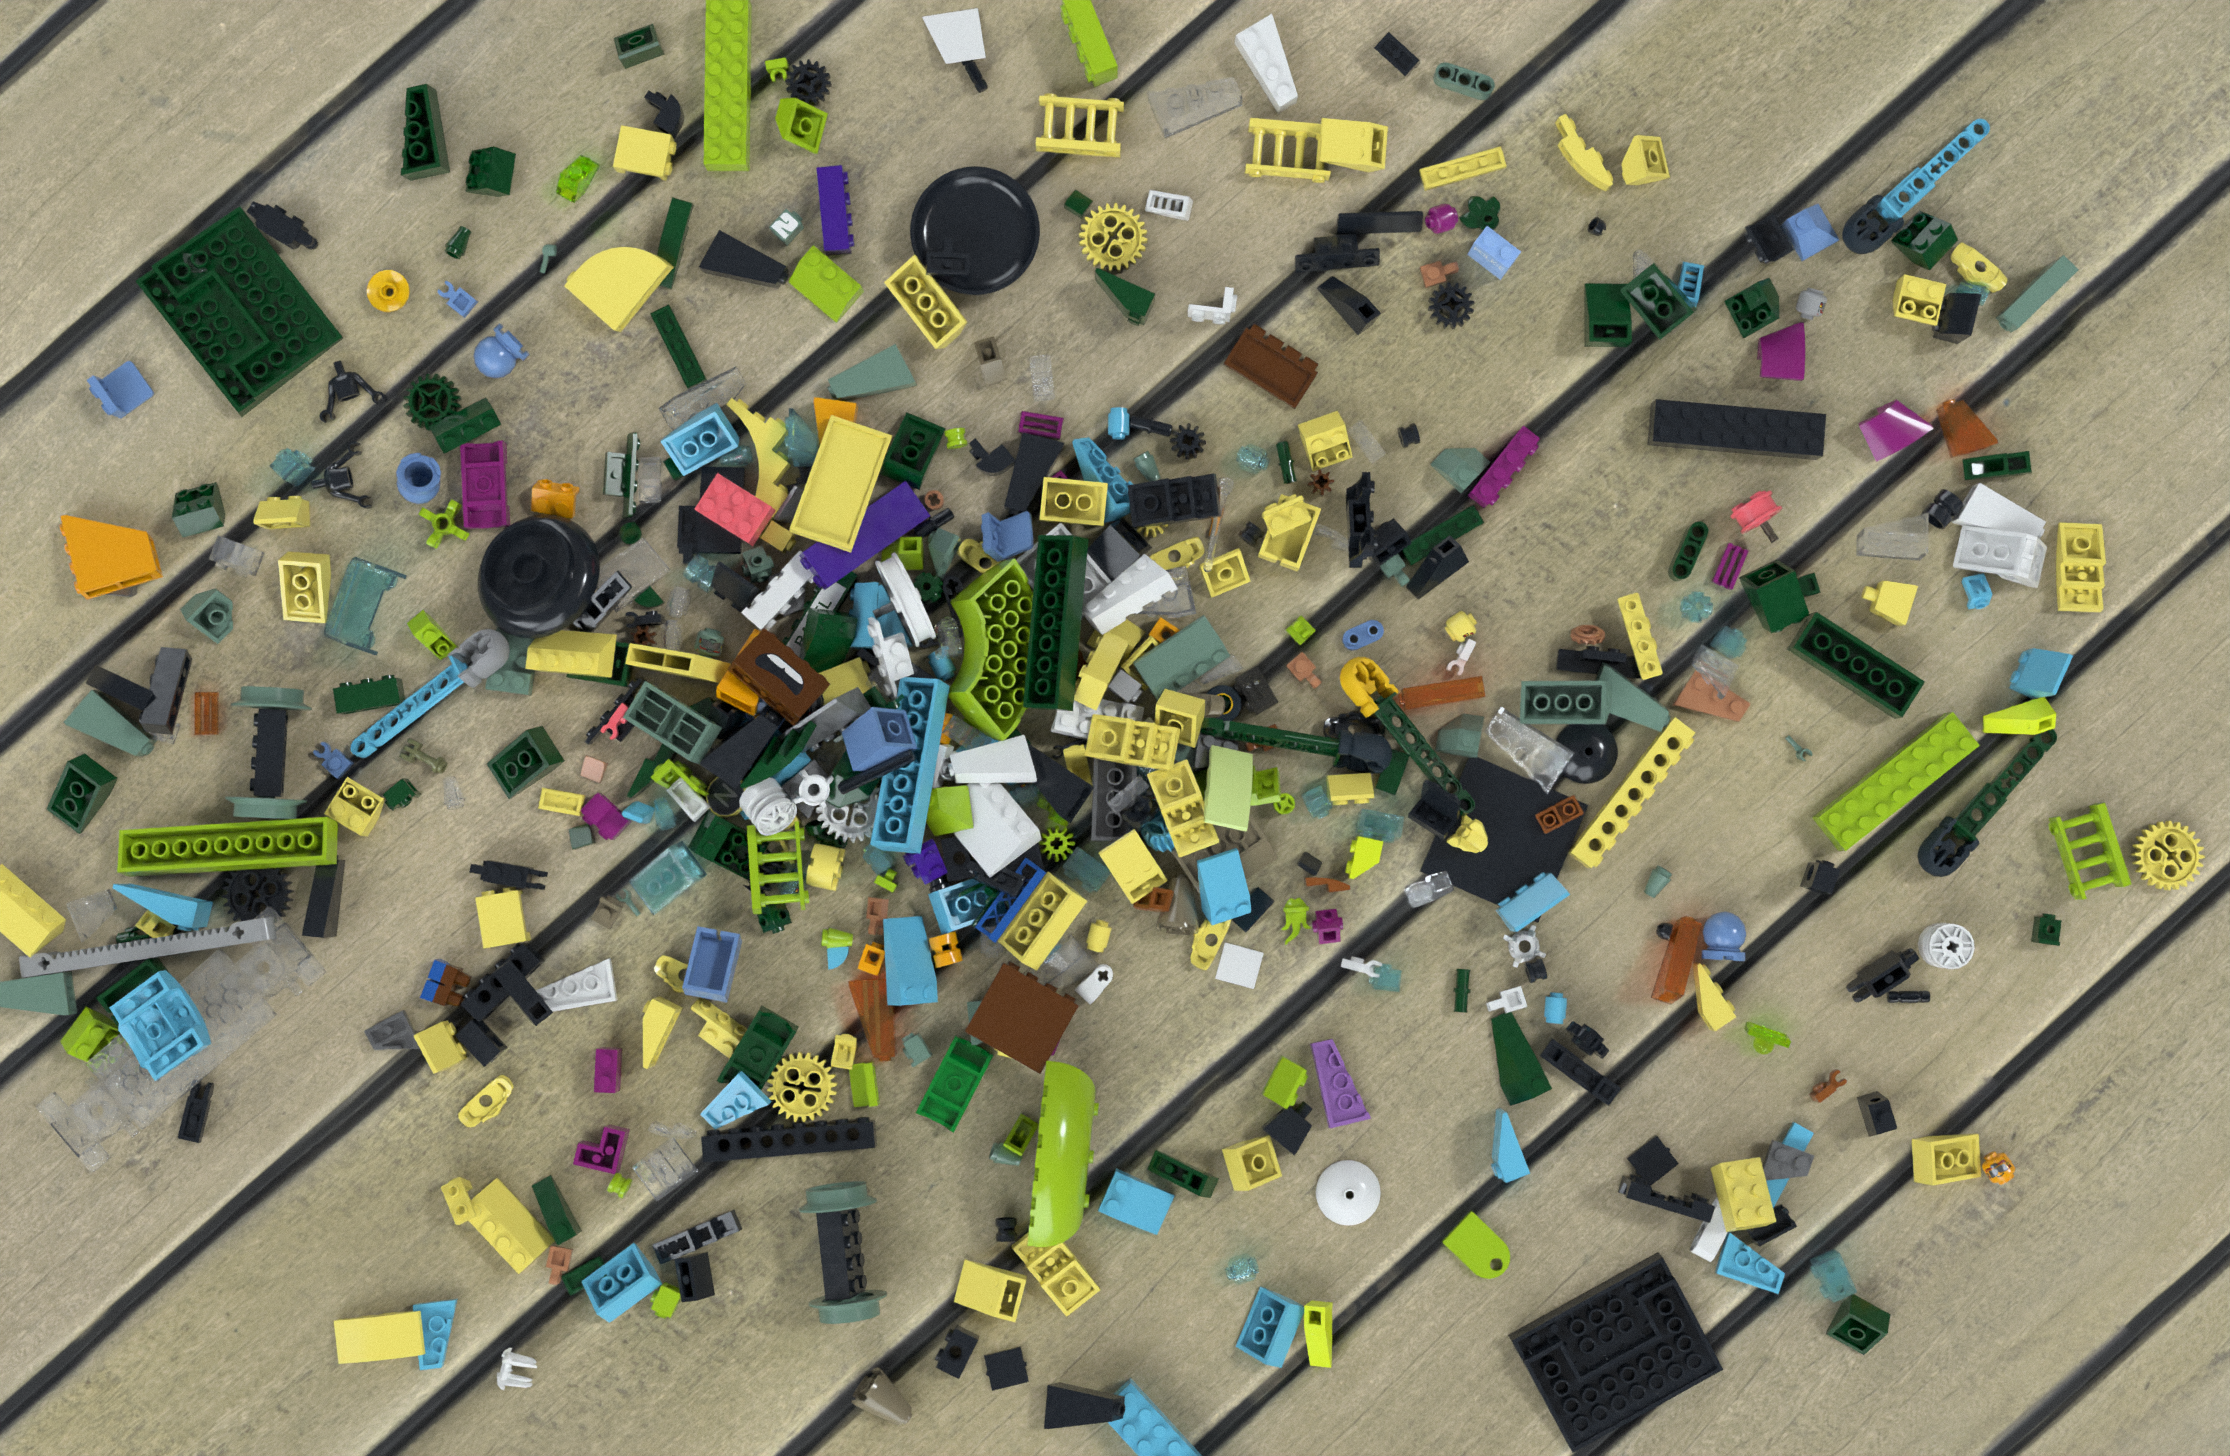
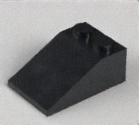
[711,561,762,613]

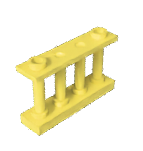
[1036,93,1124,158]
[1245,118,1331,183]

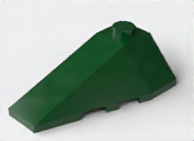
[1491,1012,1552,1106]

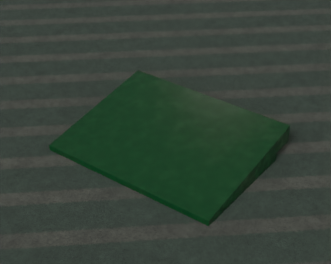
[135,206,343,417]

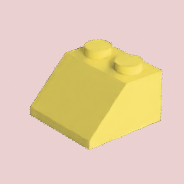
[254,496,310,529]
[1155,689,1205,748]
[413,1020,467,1074]
[1222,1135,1282,1191]

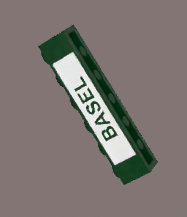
[782,572,860,657]

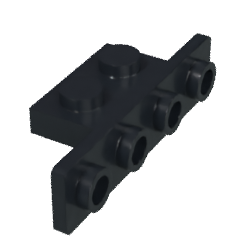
[1295,234,1380,273]
[1556,646,1641,679]
[585,677,647,745]

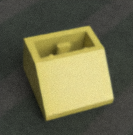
[1892,274,1946,326]
[1298,411,1353,471]
[1326,773,1374,805]
[324,777,385,837]

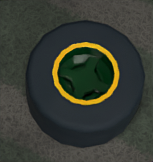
[1206,685,1241,721]

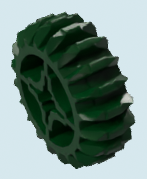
[403,373,462,431]

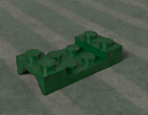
[717,1005,799,1090]

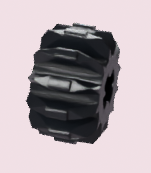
[1170,423,1206,460]

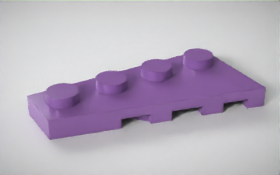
[1310,1039,1371,1128]

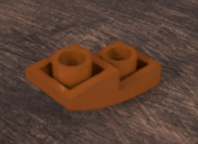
[1535,794,1584,834]

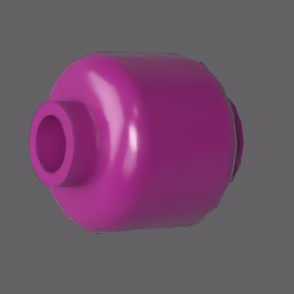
[1425,203,1458,234]

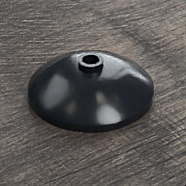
[1553,724,1618,784]

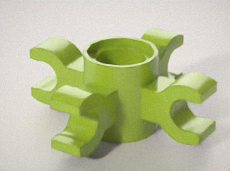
[418,499,470,549]

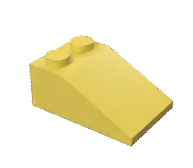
[1040,477,1108,526]
[278,552,331,623]
[642,996,683,1069]
[1912,1133,1981,1185]

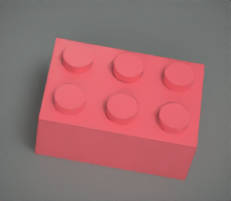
[695,473,776,546]

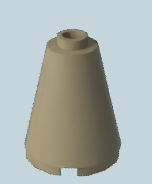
[1156,874,1199,935]
[851,1367,912,1425]

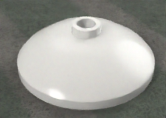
[1316,1160,1381,1225]

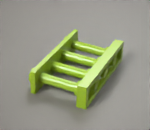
[2048,802,2132,900]
[747,821,809,914]

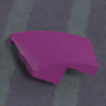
[1757,322,1805,381]
[1858,399,1933,462]

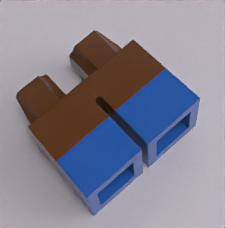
[420,959,472,1006]

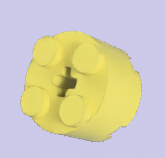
[806,843,846,891]

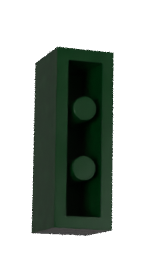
[428,397,502,454]
[333,675,405,715]

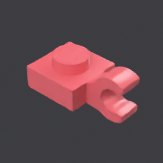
[601,703,629,740]

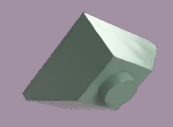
[1430,448,1490,493]
[927,528,962,579]
[180,588,233,644]
[1435,713,1484,758]

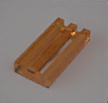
[195,692,219,735]

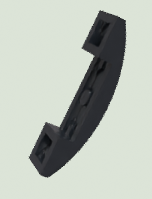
[1539,1038,1621,1106]

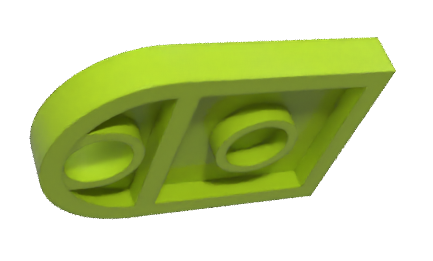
[1442,1211,1510,1279]

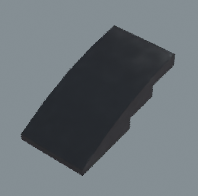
[698,467,745,554]
[1127,473,1221,528]

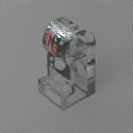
[934,616,962,660]

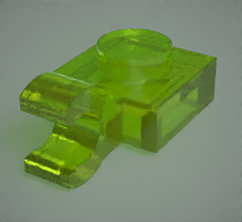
[1036,798,1069,827]

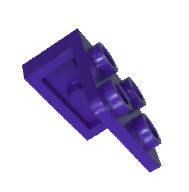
[903,839,948,885]

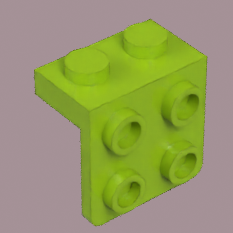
[651,759,709,796]

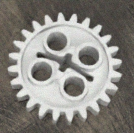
[816,788,880,843]

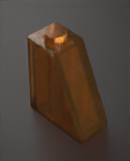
[1936,399,1998,458]

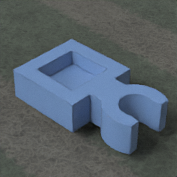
[437,281,478,318]
[313,742,353,779]

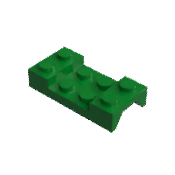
[916,1035,994,1133]

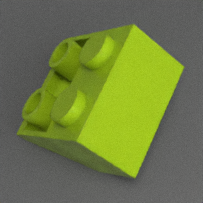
[60,1007,125,1069]
[1262,1055,1308,1109]

